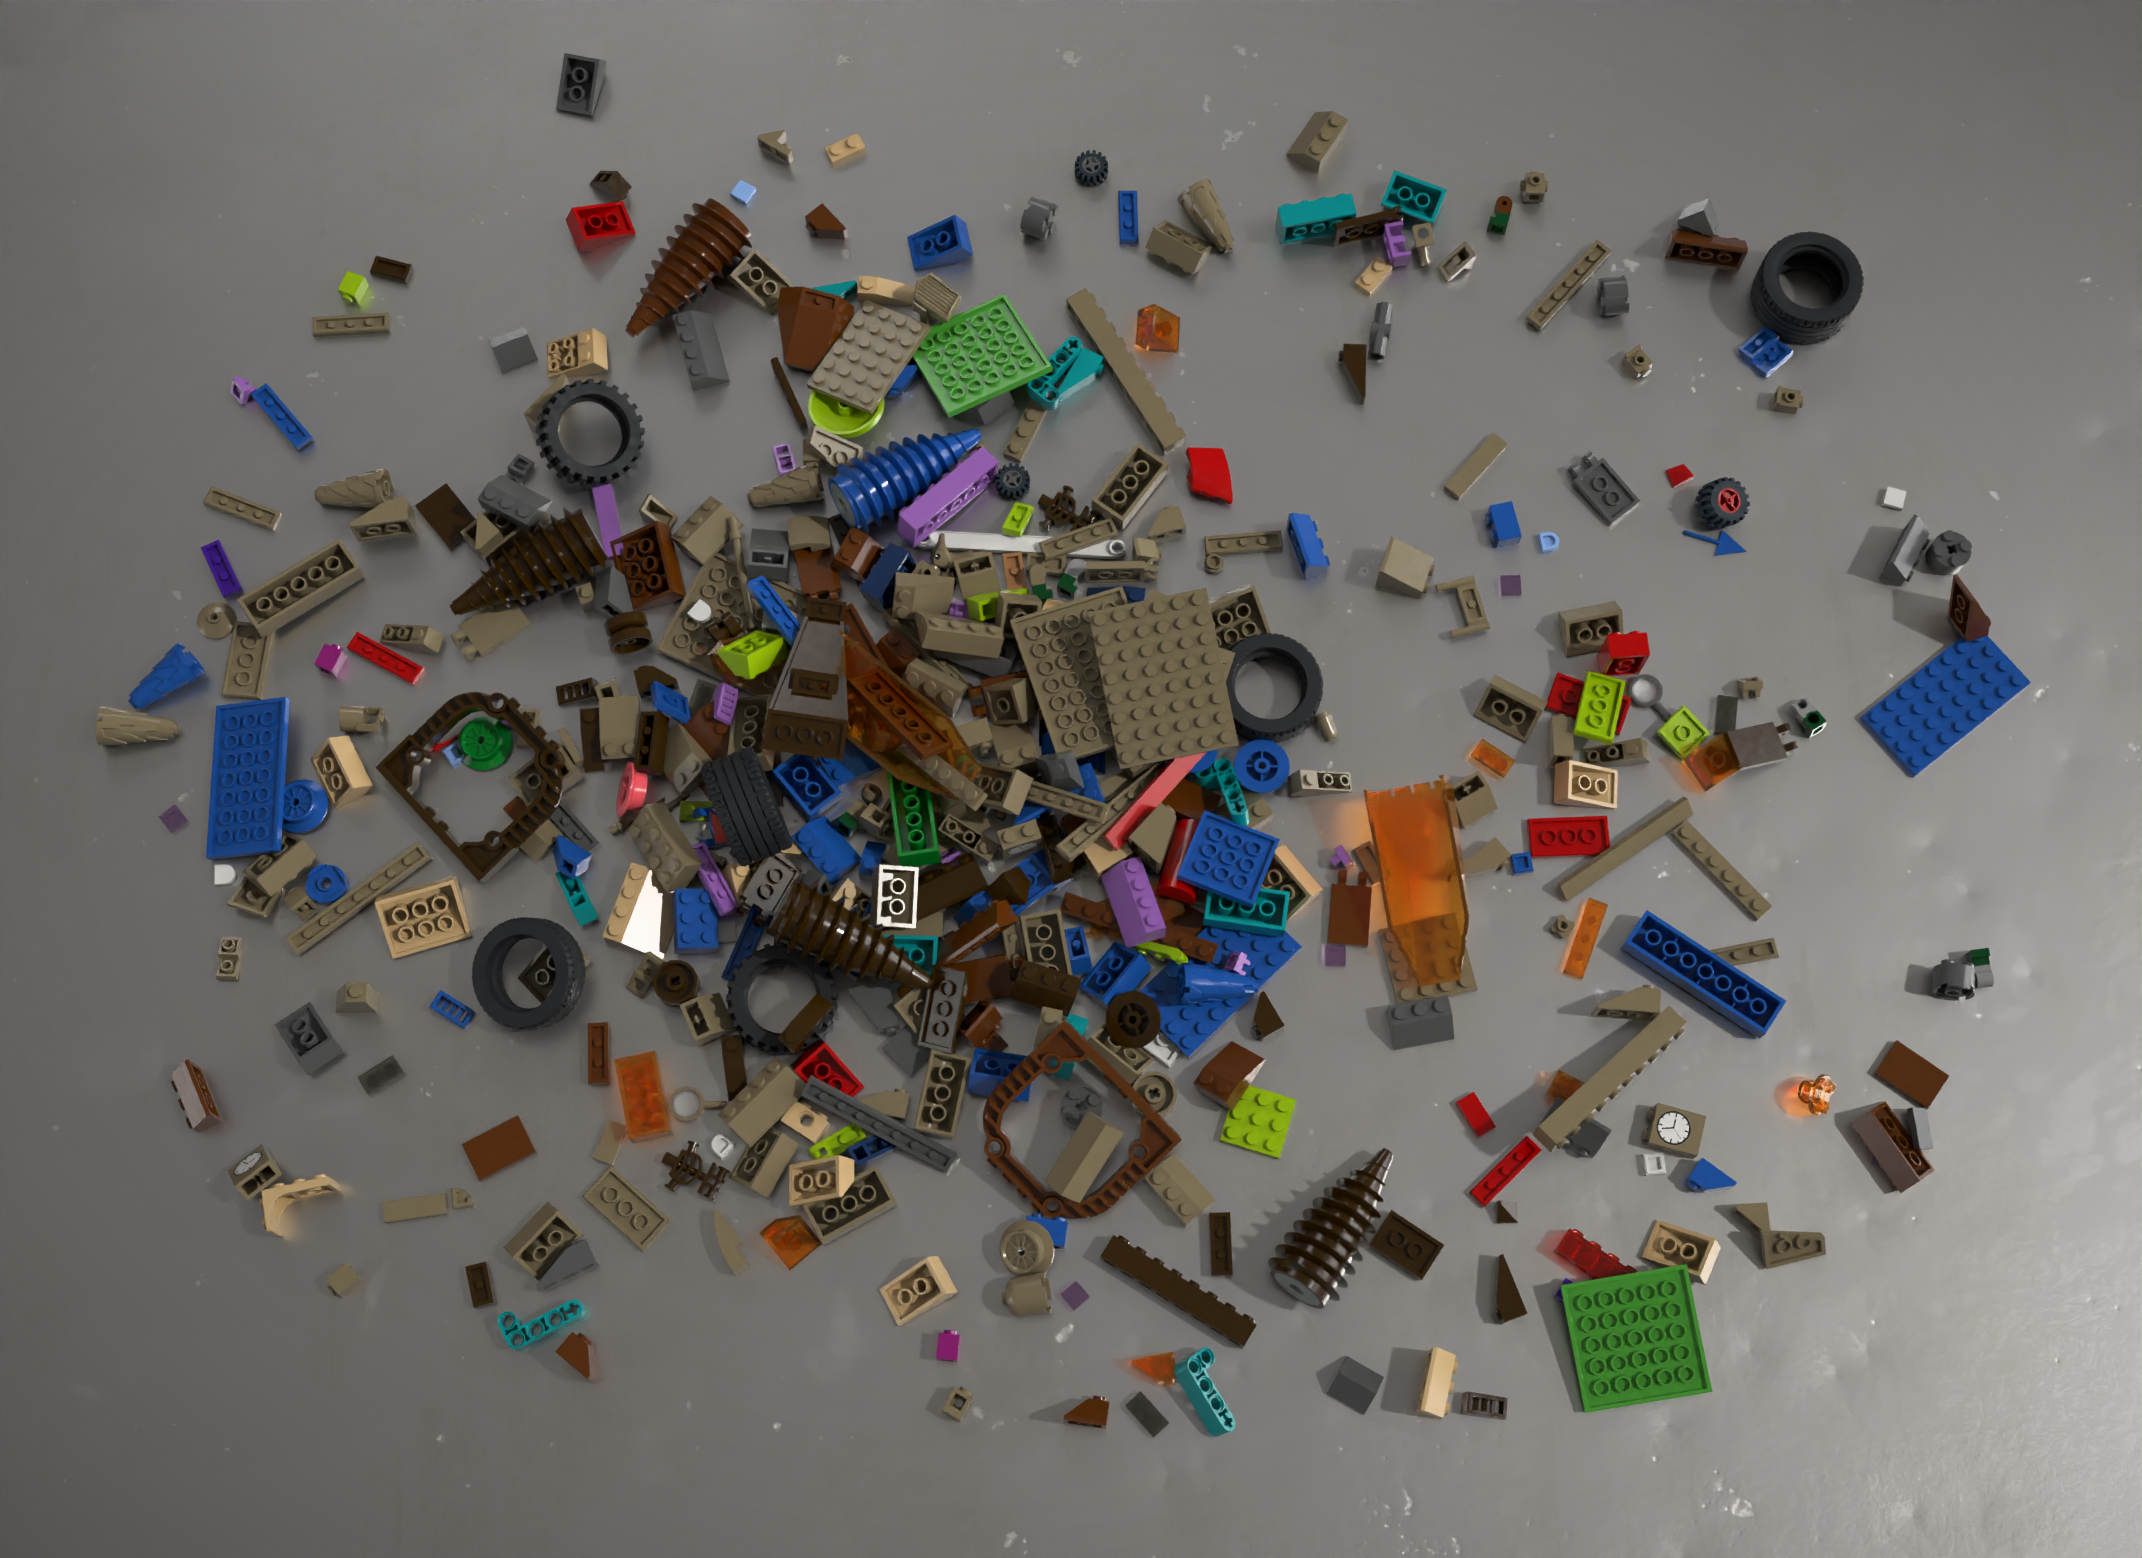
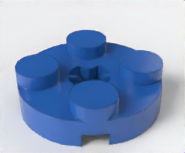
[305,864,348,905]

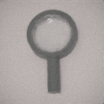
[1628,674,1672,721]

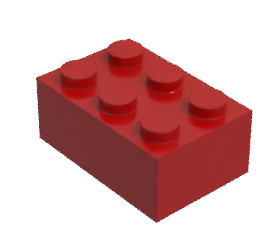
[1597,631,1650,677]

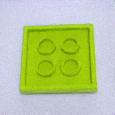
[1220,1085,1296,1159]

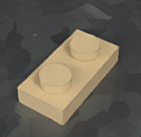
[824,133,866,166]
[1354,256,1393,296]

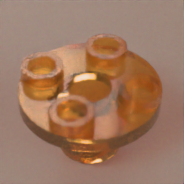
[1797,1074,1836,1115]

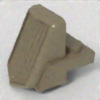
[912,272,961,325]

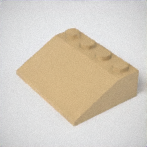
[602,862,691,959]
[374,875,472,959]

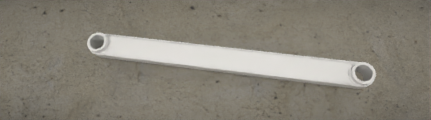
[917,531,1126,560]

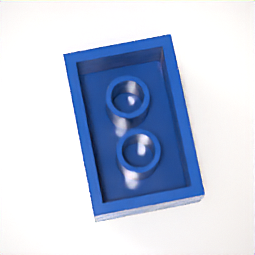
[771,754,841,823]
[672,889,719,954]

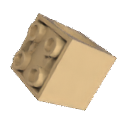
[1081,836,1133,883]

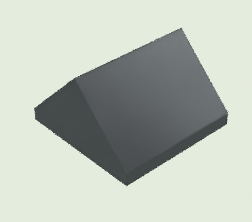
[1677,198,1719,237]
[489,327,538,374]
[1327,1356,1384,1415]

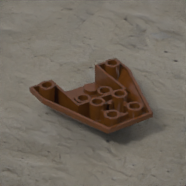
[777,286,854,372]

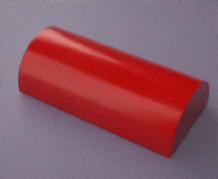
[1155,819,1200,905]

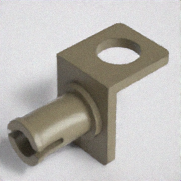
[1411,223,1435,267]

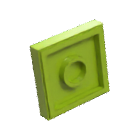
[1655,705,1711,761]

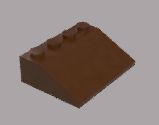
[610,521,686,611]
[682,700,731,801]

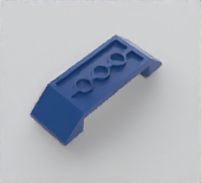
[953,850,1074,925]

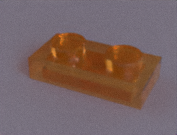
[1471,739,1516,778]

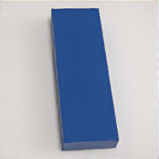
[1118,191,1138,244]

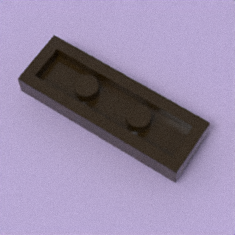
[1209,1212,1233,1277]

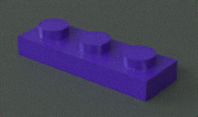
[201,539,243,599]

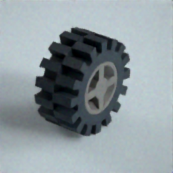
[1075,150,1108,187]
[995,463,1030,501]

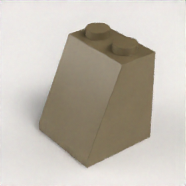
[1376,537,1435,599]
[1128,803,1176,874]

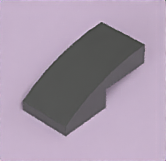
[504,454,535,485]

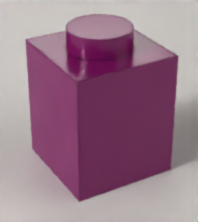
[314,644,347,678]
[936,1330,961,1363]

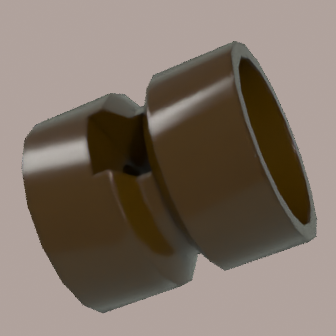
[705,611,743,648]

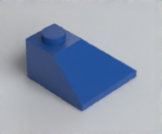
[1014,800,1051,826]

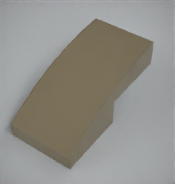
[626,951,665,998]

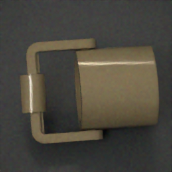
[339,706,385,732]

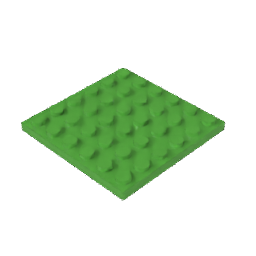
[912,294,1053,418]
[1560,1264,1712,1413]

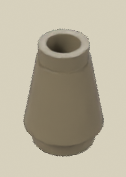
[1314,711,1338,741]

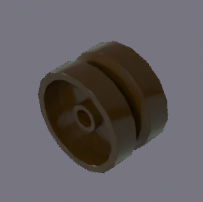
[604,611,653,655]
[653,960,701,1009]

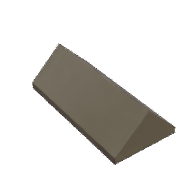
[1044,1110,1124,1203]

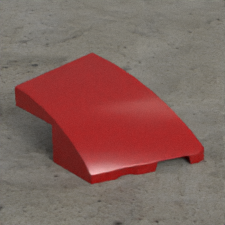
[1185,447,1233,504]

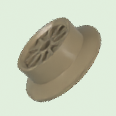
[999,1220,1054,1277]

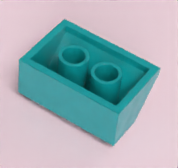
[1381,170,1447,224]

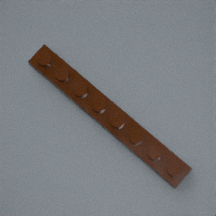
[1060,892,1219,964]

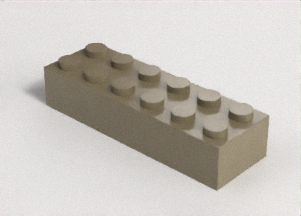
[237,539,364,638]

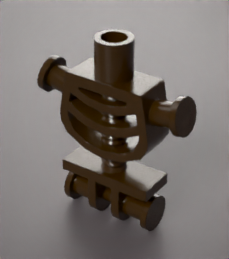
[1038,485,1101,531]
[661,1141,730,1201]

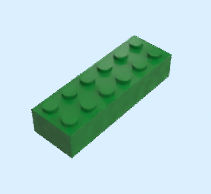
[885,752,941,867]

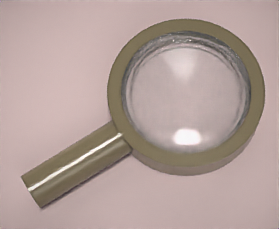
[669,1086,728,1122]

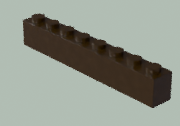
[1100,1235,1257,1349]

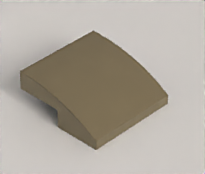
[787,516,831,552]

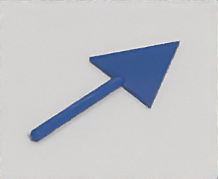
[1683,530,1746,556]

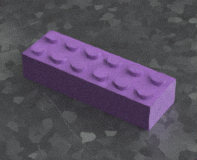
[897,446,999,548]

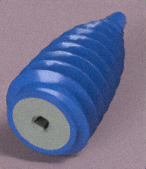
[828,428,982,534]

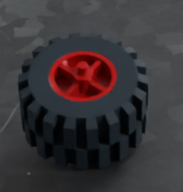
[1695,477,1750,529]

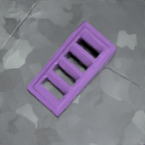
[772,442,797,476]
[714,683,738,726]

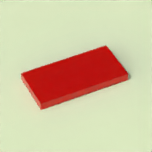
[1544,672,1632,736]
[1527,816,1610,859]

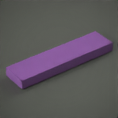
[592,484,624,559]
[691,842,739,916]

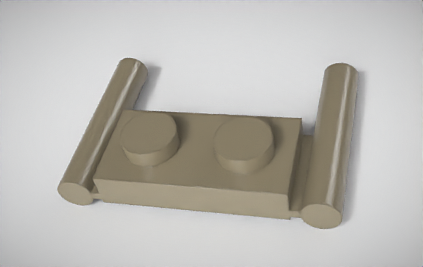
[1435,575,1490,638]

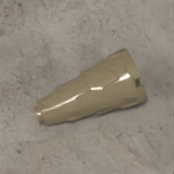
[1177,179,1235,253]
[747,462,825,508]
[315,468,394,507]
[96,706,179,746]

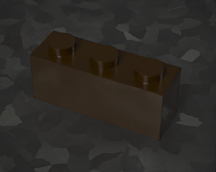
[634,711,670,776]

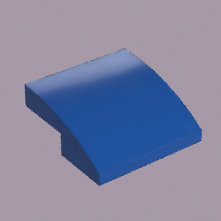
[1738,326,1793,378]

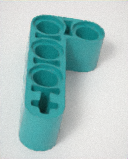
[1027,337,1082,411]
[1195,758,1250,826]
[497,1299,586,1351]
[1174,1347,1236,1437]

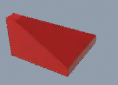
[1666,464,1694,488]

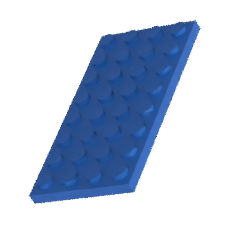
[1860,636,2031,777]
[206,697,290,860]
[1139,926,1302,1058]

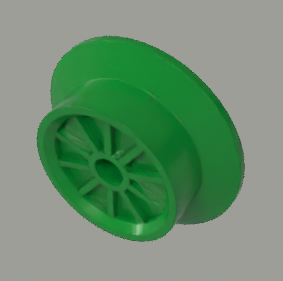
[456,717,512,771]

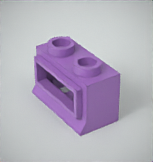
[1383,221,1411,267]

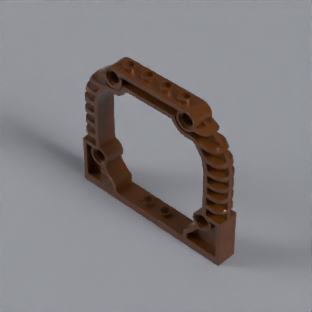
[983,1019,1182,1218]

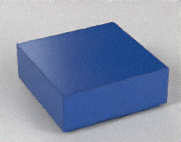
[1510,852,1534,875]

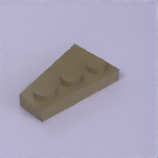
[806,426,863,471]
[1760,1230,1826,1269]

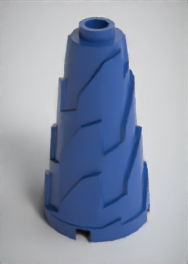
[128,642,205,709]
[1177,963,1258,1004]

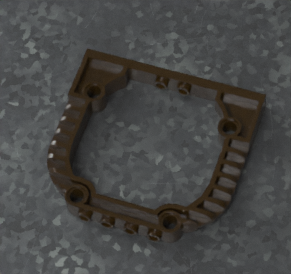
[375,692,565,883]

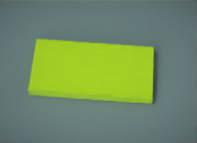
[1573,670,1626,745]

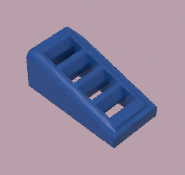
[429,990,475,1029]

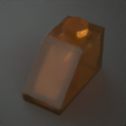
[1131,1352,1177,1386]

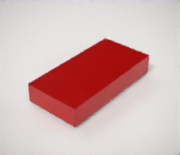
[1456,1092,1496,1138]

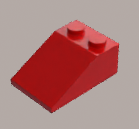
[566,201,636,252]
[790,1038,864,1114]

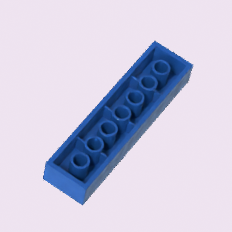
[1621,910,1786,1039]

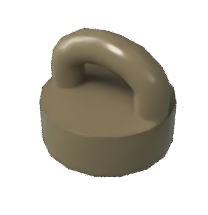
[861,783,882,805]

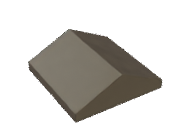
[519,819,565,864]
[227,877,283,918]
[893,988,928,1036]

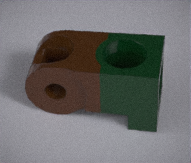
[1487,196,1512,235]

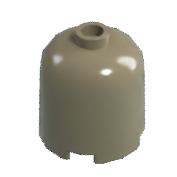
[1002,1272,1052,1317]

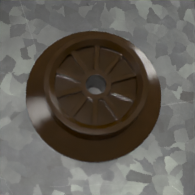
[1106,991,1161,1048]

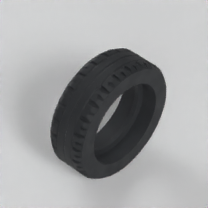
[1226,633,1323,743]
[472,917,586,1030]

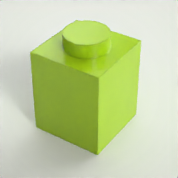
[337,271,369,304]

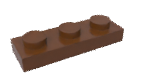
[588,1022,610,1085]

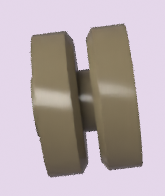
[1131,1072,1177,1119]

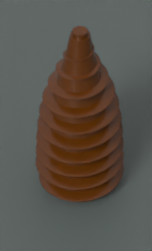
[625,198,752,338]

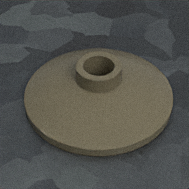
[197,602,237,639]

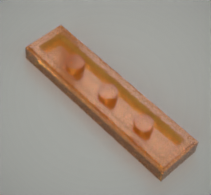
[1563,898,1608,979]

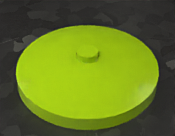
[808,391,885,439]

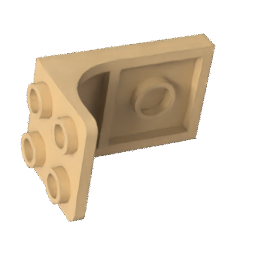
[259,1174,339,1237]

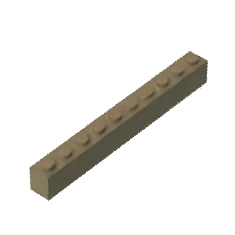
[1066,288,1186,456]
[1532,1006,1687,1152]

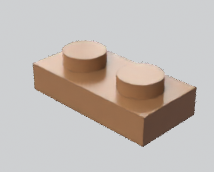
[1002,552,1027,590]

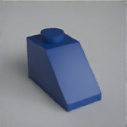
[885,365,919,398]
[858,841,887,882]
[1064,926,1093,976]
[1684,1158,1737,1193]

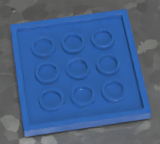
[1176,810,1280,908]

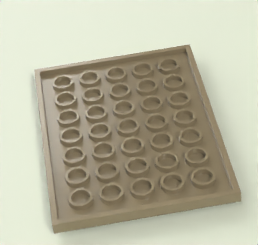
[656,553,845,696]
[1010,586,1128,760]
[1088,588,1239,770]

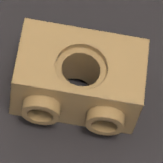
[781,1100,830,1145]

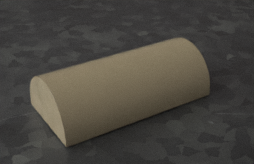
[913,1049,971,1139]

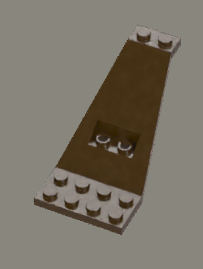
[762,597,848,760]

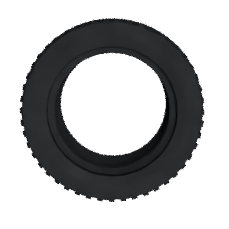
[1751,232,1864,344]
[701,747,793,867]

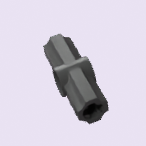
[1368,302,1393,360]

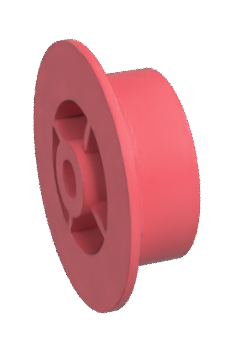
[616,762,647,817]

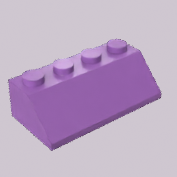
[1101,856,1166,948]

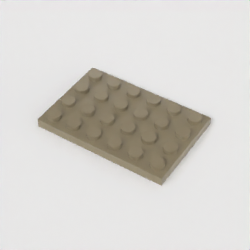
[806,300,931,415]

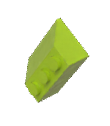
[717,630,788,679]

